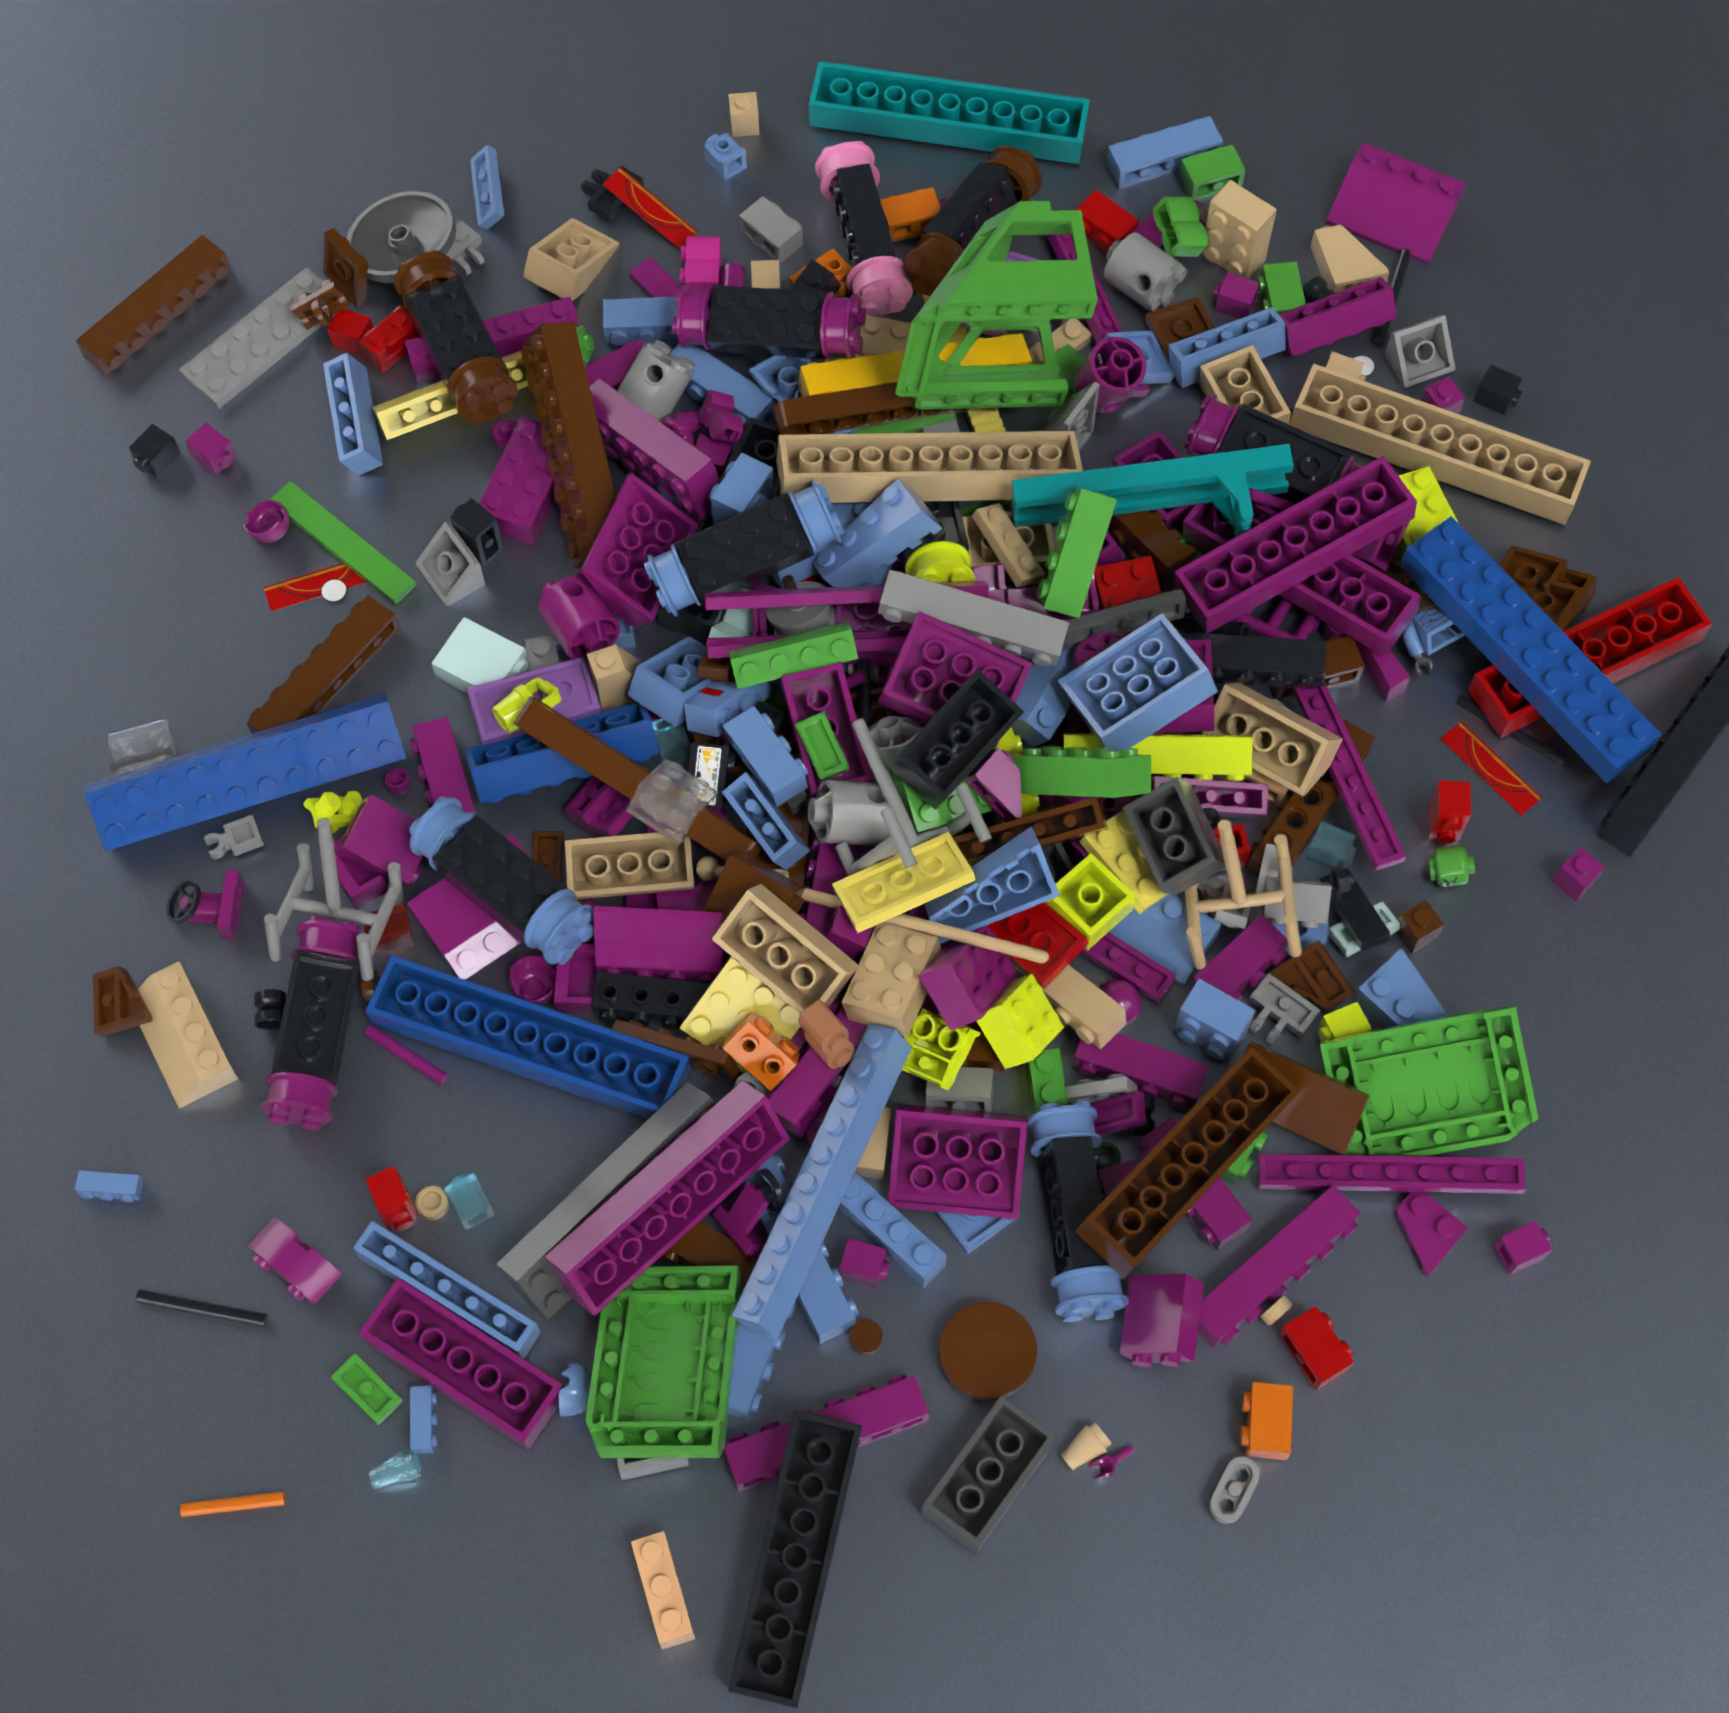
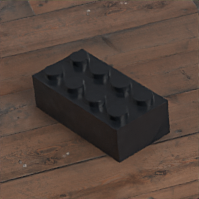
[888,669,1024,810]

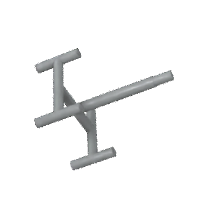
[835,718,992,876]
[264,818,404,981]

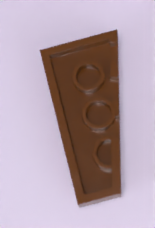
[612,1019,743,1087]

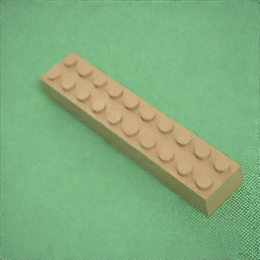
[1290,363,1591,525]
[777,431,1083,504]

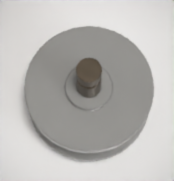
[766,575,836,635]

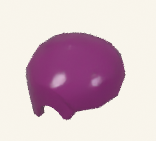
[242,500,290,544]
[509,955,556,1005]
[1098,979,1142,1026]

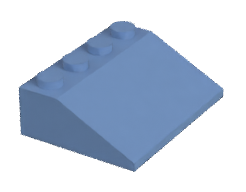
[1058,613,1218,751]

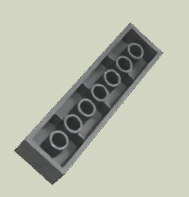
[497,1082,716,1320]

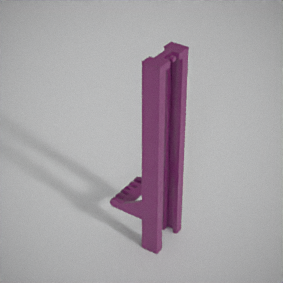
[705,580,989,659]

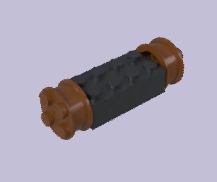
[904,145,1042,297]
[394,250,518,424]

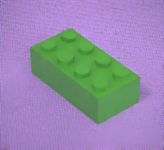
[1036,485,1117,618]
[1011,746,1151,798]

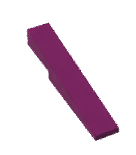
[1354,639,1410,702]

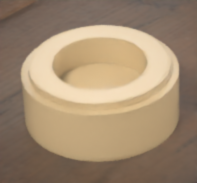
[415,1186,450,1220]
[1260,1295,1292,1326]

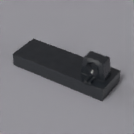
[1319,865,1390,951]

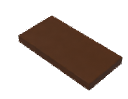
[1244,1041,1370,1155]

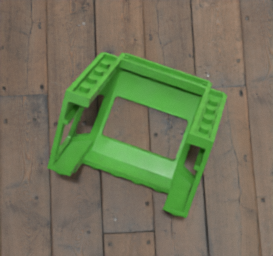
[895,200,1098,410]

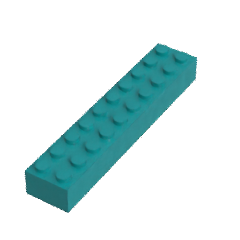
[809,61,1090,164]

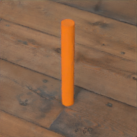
[180,1491,286,1517]

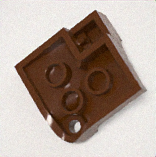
[1499,545,1596,631]

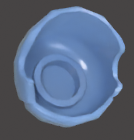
[559,1362,592,1417]

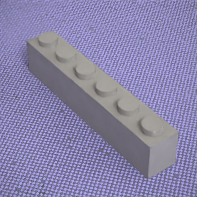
[878,569,1070,667]

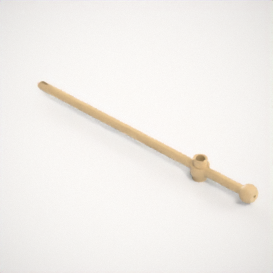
[696,856,1049,963]

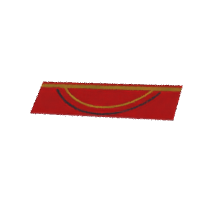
[602,167,698,250]
[263,563,367,612]
[1440,721,1543,816]

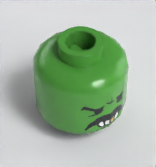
[1429,845,1475,887]

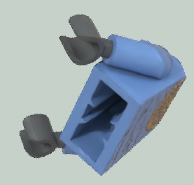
[1403,590,1465,679]

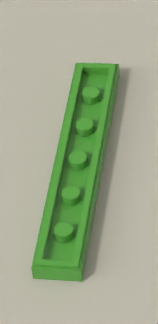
[269,481,416,605]

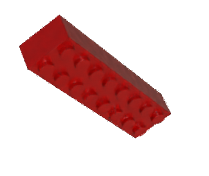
[1468,577,1712,738]

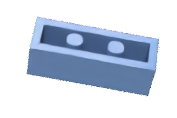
[75,1170,144,1203]
[410,1385,438,1454]

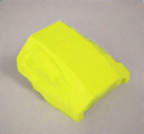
[902,1008,980,1090]

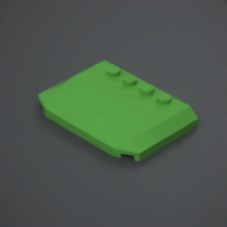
[1320,1005,1539,1157]
[585,1266,741,1458]

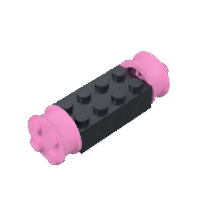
[815,141,913,316]

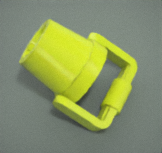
[492,678,562,734]

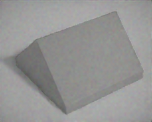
[1384,315,1456,388]
[415,521,485,606]

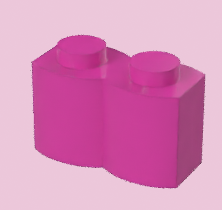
[680,236,721,289]

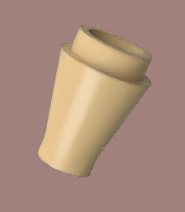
[1060,1422,1112,1471]

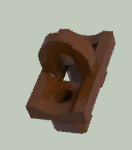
[290,279,350,330]

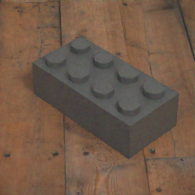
[921,1395,1058,1555]

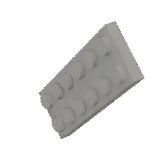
[179,267,335,409]

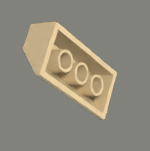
[1202,683,1343,796]
[565,831,694,899]
[138,961,238,1109]

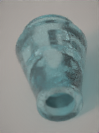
[369,1450,423,1489]

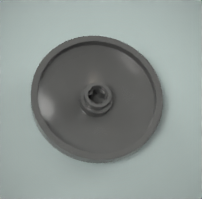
[346,191,456,283]

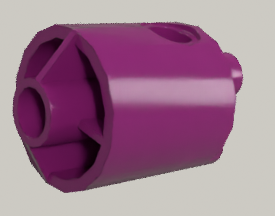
[1074,337,1147,413]
[538,573,620,660]

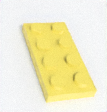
[832,832,976,933]

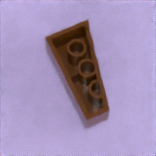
[1108,511,1197,593]

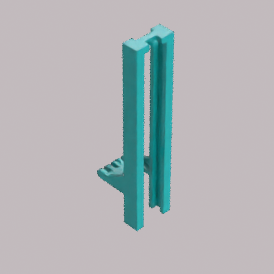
[1011,444,1294,538]

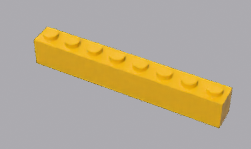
[798,333,1032,397]

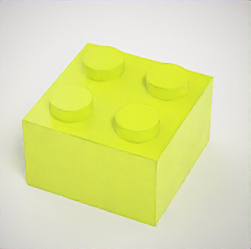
[1044,853,1136,951]
[977,974,1064,1069]

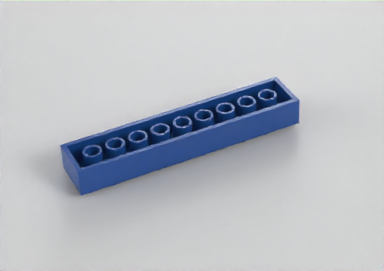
[1399,516,1662,784]
[84,693,406,851]
[366,955,691,1120]

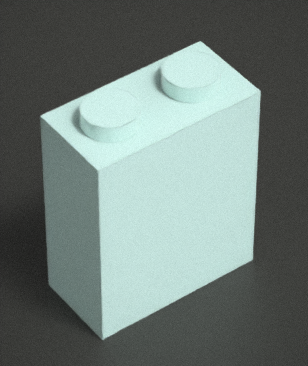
[431,617,529,694]

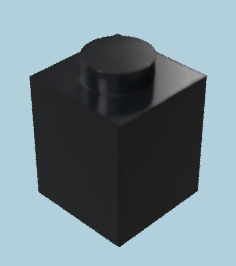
[1473,364,1523,416]
[129,424,180,477]

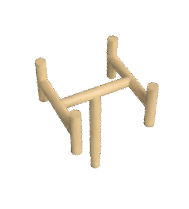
[1185,820,1302,969]

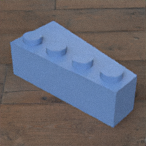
[812,478,943,587]
[924,826,1060,944]
[1352,948,1448,1029]

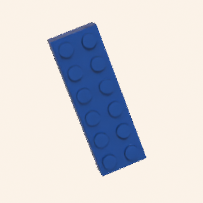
[465,702,660,804]

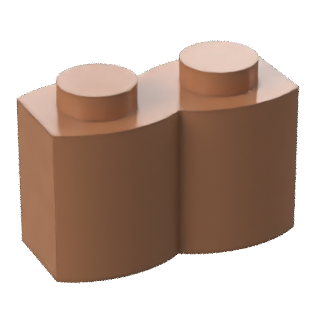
[798,1000,854,1069]

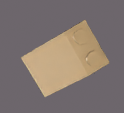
[523,218,619,301]

